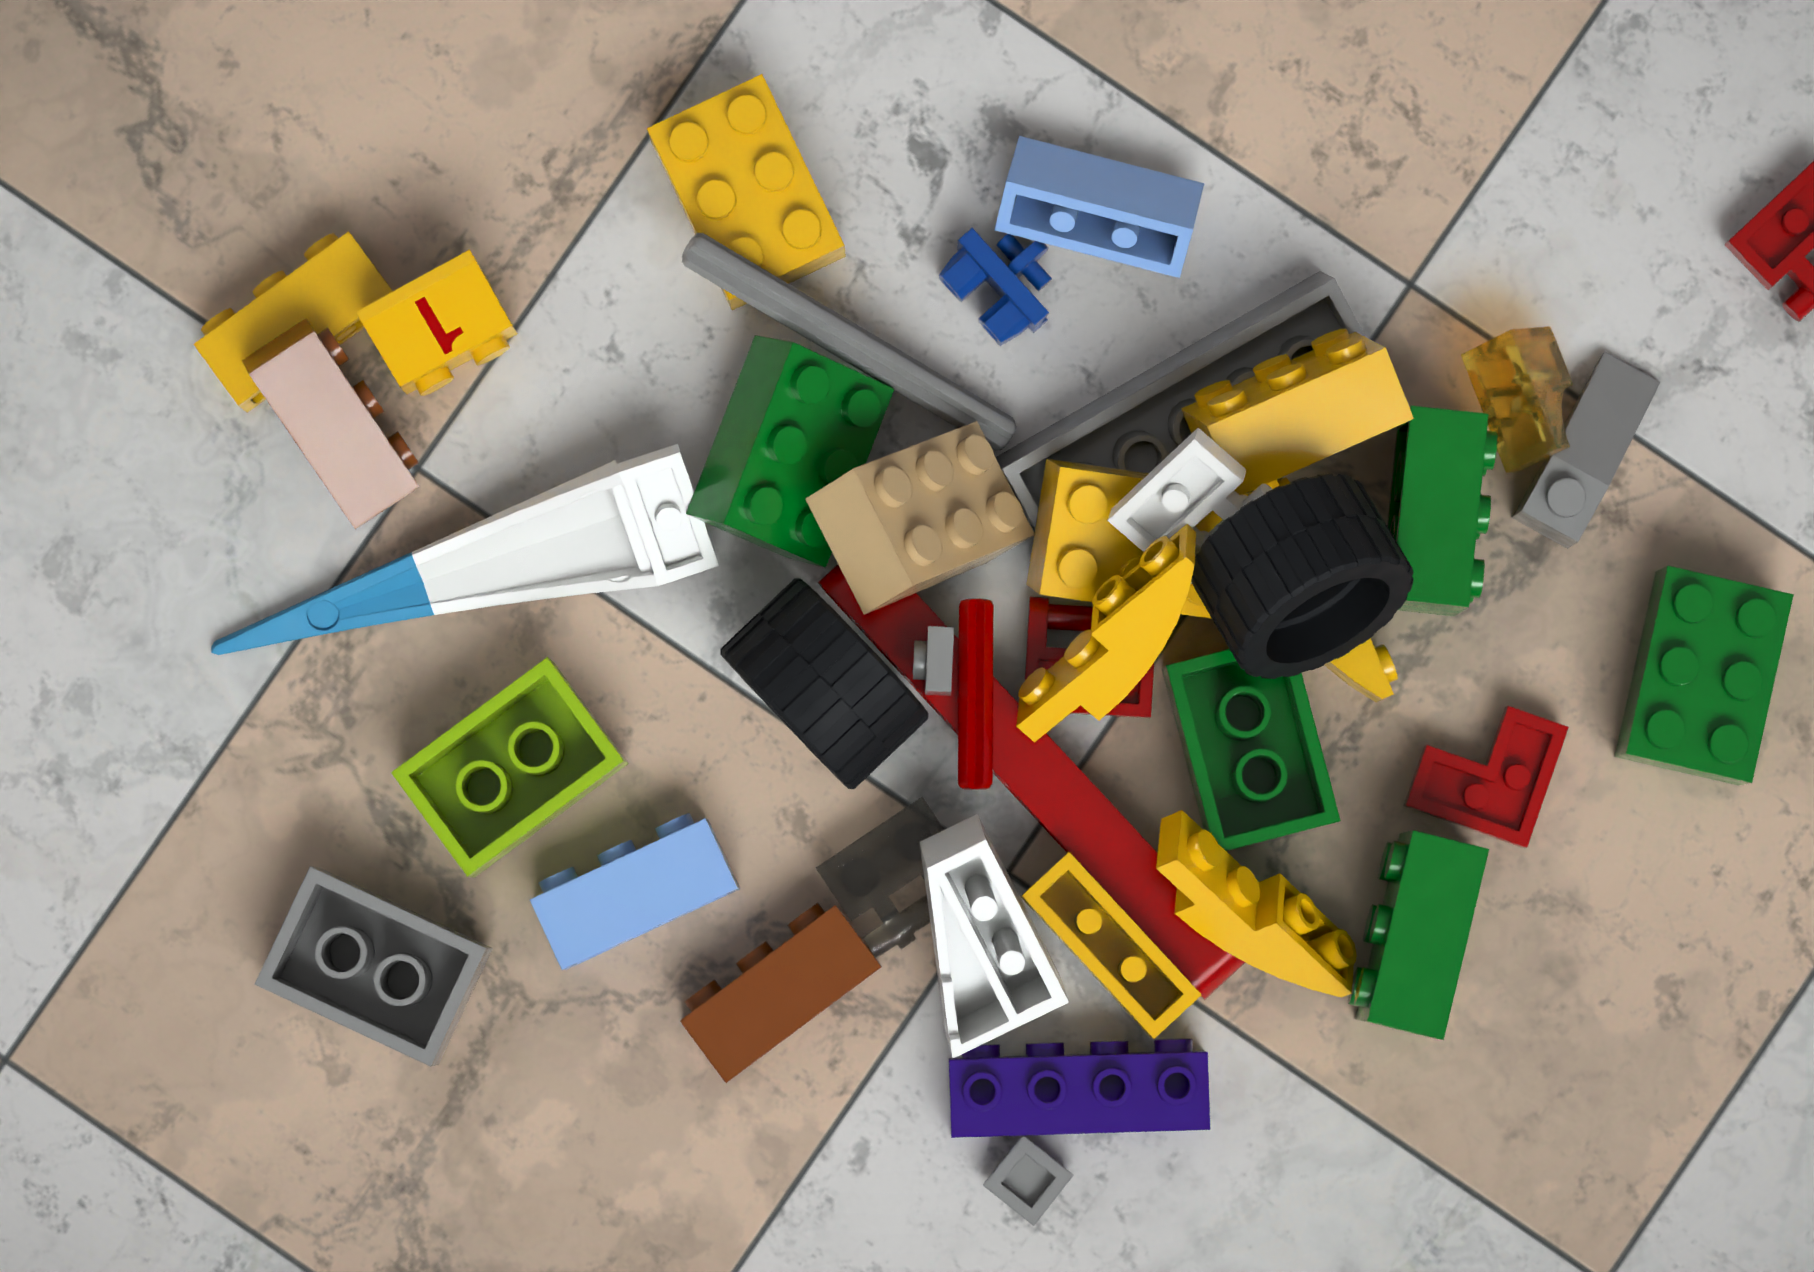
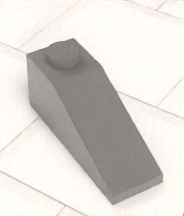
[1512,352,1660,549]

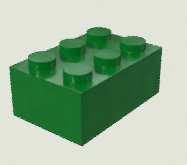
[686,335,894,568]
[1387,405,1498,616]
[1614,566,1794,786]
[1162,649,1341,851]
[1348,830,1489,1040]

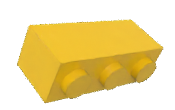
[193,231,393,413]
[1020,852,1201,1039]

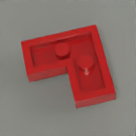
[1403,706,1569,848]

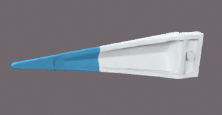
[211,444,719,655]

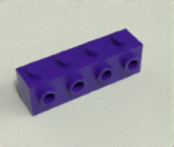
[949,1039,1210,1138]

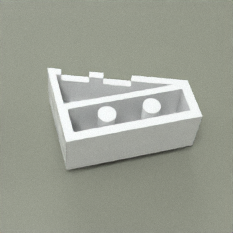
[920,814,1069,1059]

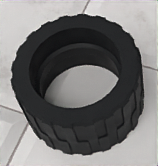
[1191,474,1414,679]
[720,578,929,789]

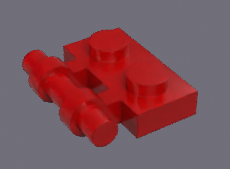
[1724,161,1814,322]

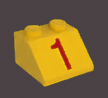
[356,249,518,396]

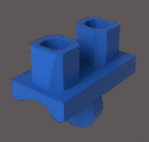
[939,228,1052,346]

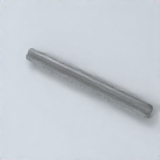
[682,233,1016,450]

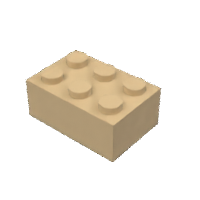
[805,421,1035,615]

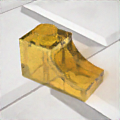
[1461,326,1573,473]

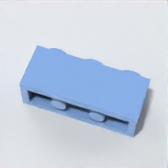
[995,136,1204,278]
[530,813,740,970]

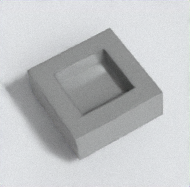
[913,626,954,696]
[983,1136,1074,1226]

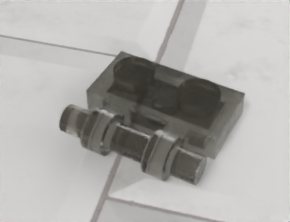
[816,797,944,959]

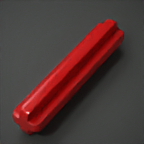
[958,598,994,790]

